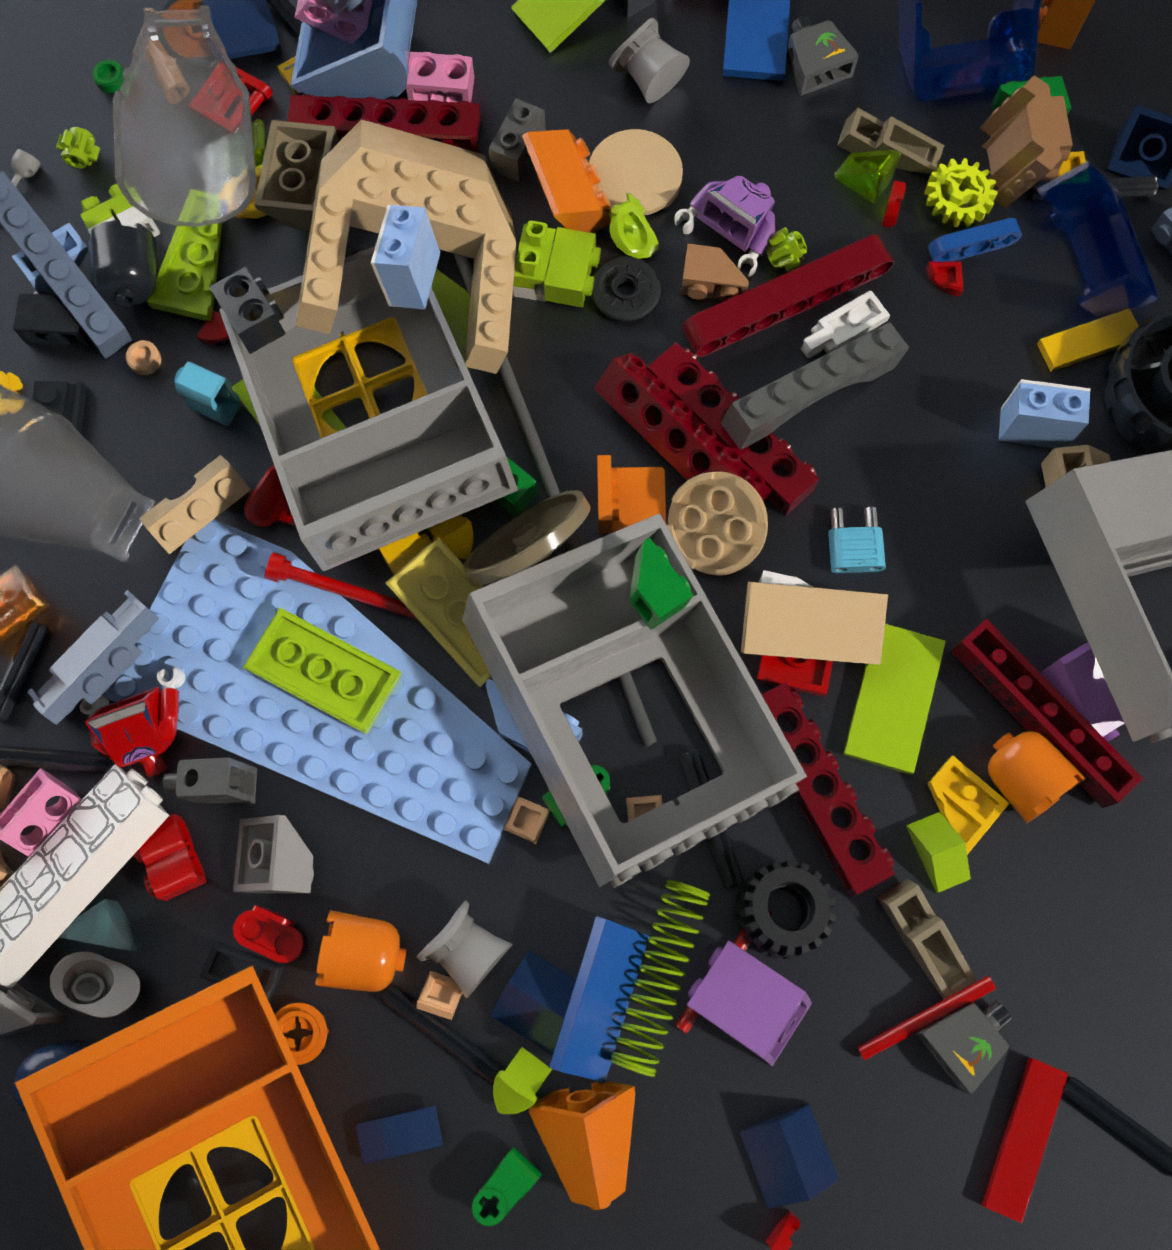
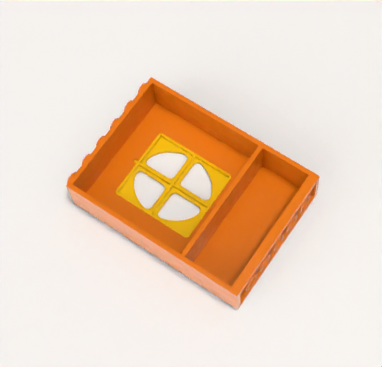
[15,965,380,1250]

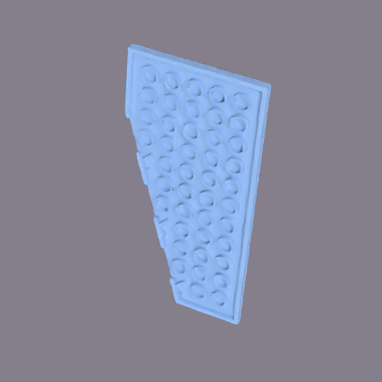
[104,519,532,864]

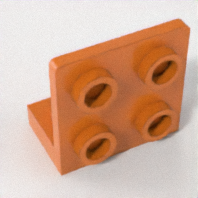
[597,455,666,534]

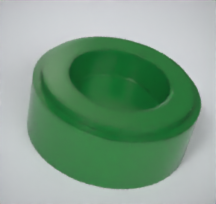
[92,60,126,93]

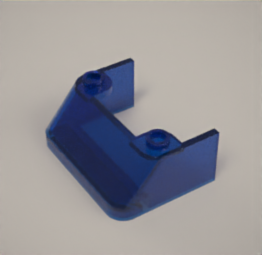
[899,0,1040,101]
[1038,161,1159,316]

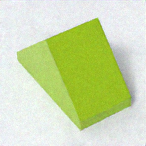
[906,812,971,893]

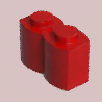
[134,814,207,901]

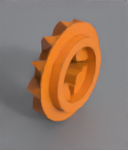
[275,1003,329,1065]

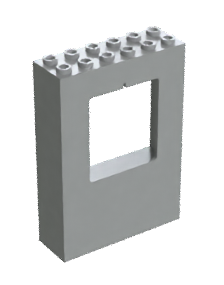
[462,513,807,888]

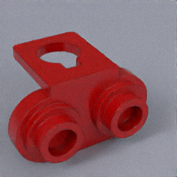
[244,466,295,527]
[233,905,305,963]

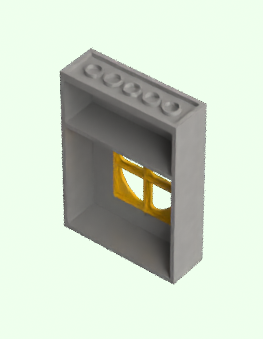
[219,246,518,571]

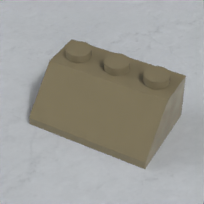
[254,120,339,231]

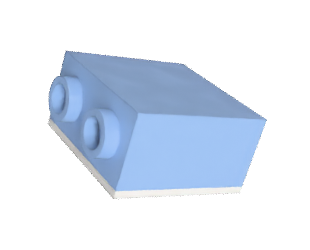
[371,205,440,309]
[998,379,1090,448]

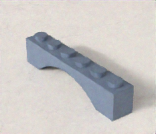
[0,171,132,359]

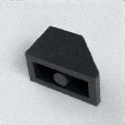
[13,291,91,347]

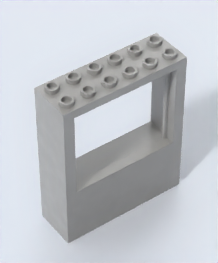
[1025,450,1172,744]

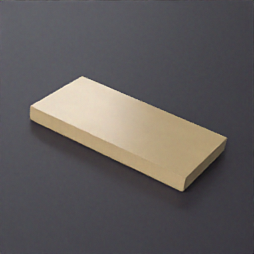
[741,582,888,665]

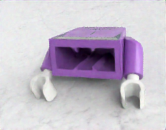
[674,176,775,278]

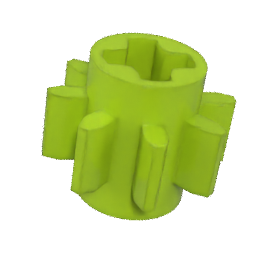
[56,127,100,169]
[766,227,807,272]

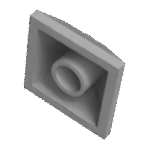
[233,815,314,894]
[0,982,67,1036]

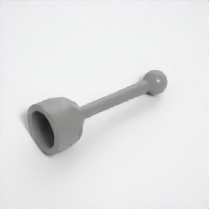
[11,149,41,187]

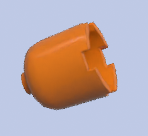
[988,731,1085,824]
[315,910,407,992]

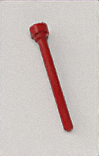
[264,552,418,620]

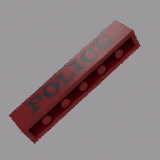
[951,619,1144,808]

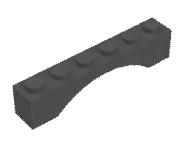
[721,322,909,450]

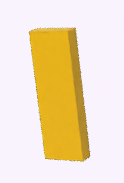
[1037,308,1139,372]

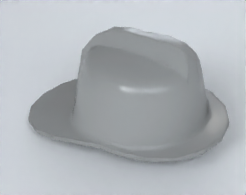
[50,952,141,1019]

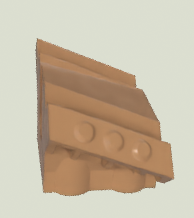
[980,75,1073,208]

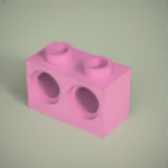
[294,0,372,45]
[406,52,475,102]
[0,768,82,857]

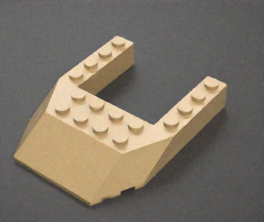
[295,119,516,374]

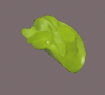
[609,193,658,259]

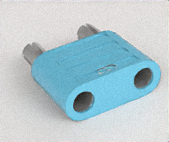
[828,507,886,573]

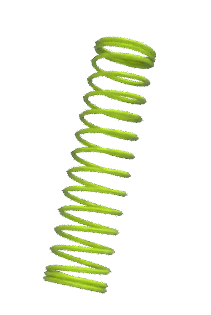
[609,880,710,1077]

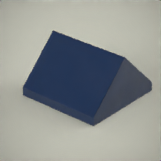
[1107,105,1172,189]
[490,950,576,1055]
[739,1104,839,1209]

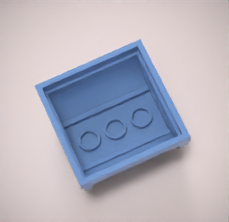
[291,0,417,99]

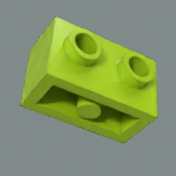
[544,227,601,308]

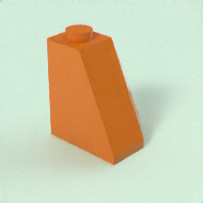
[529,1081,635,1210]

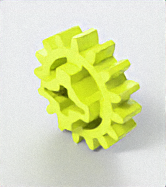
[924,158,997,227]

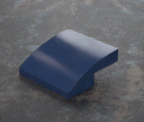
[202,0,281,61]

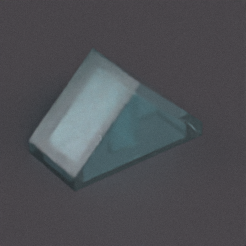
[59,899,143,952]

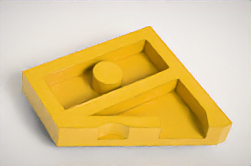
[927,755,1009,855]

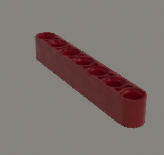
[681,235,894,357]

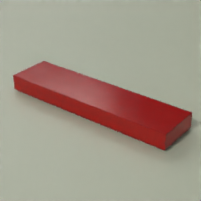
[981,1057,1069,1223]

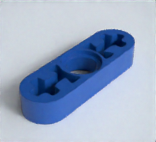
[928,218,1022,262]

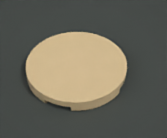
[589,129,683,215]
[667,471,768,576]

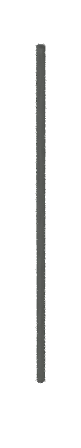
[453,253,657,747]

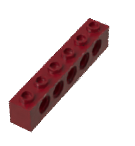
[287,94,482,153]
[647,342,819,516]
[594,353,772,501]
[761,682,895,897]

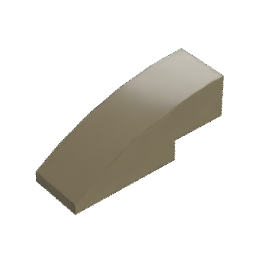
[837,108,944,174]
[877,879,977,999]

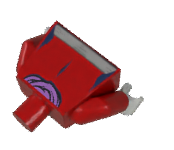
[80,667,185,777]

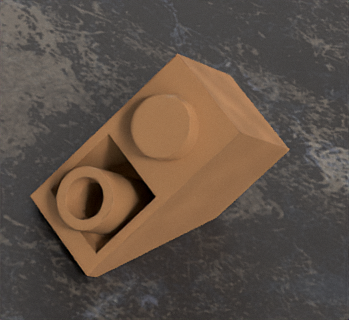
[681,244,749,302]

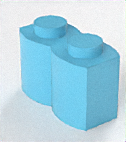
[174,362,240,426]

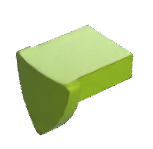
[493,1047,552,1114]

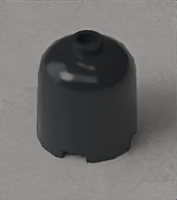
[88,220,157,307]

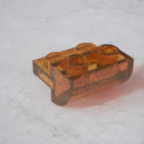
[0,565,49,645]

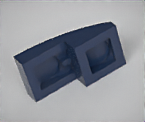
[356,1105,443,1164]

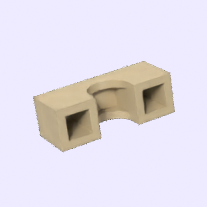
[139,455,251,554]

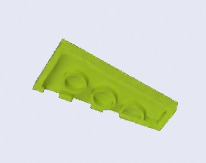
[147,191,224,321]

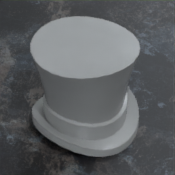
[609,17,690,103]
[416,900,513,999]

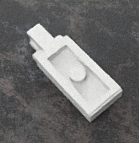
[801,291,890,358]

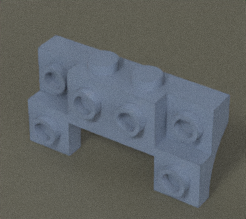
[27,590,159,725]

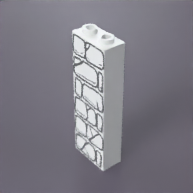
[0,765,169,989]

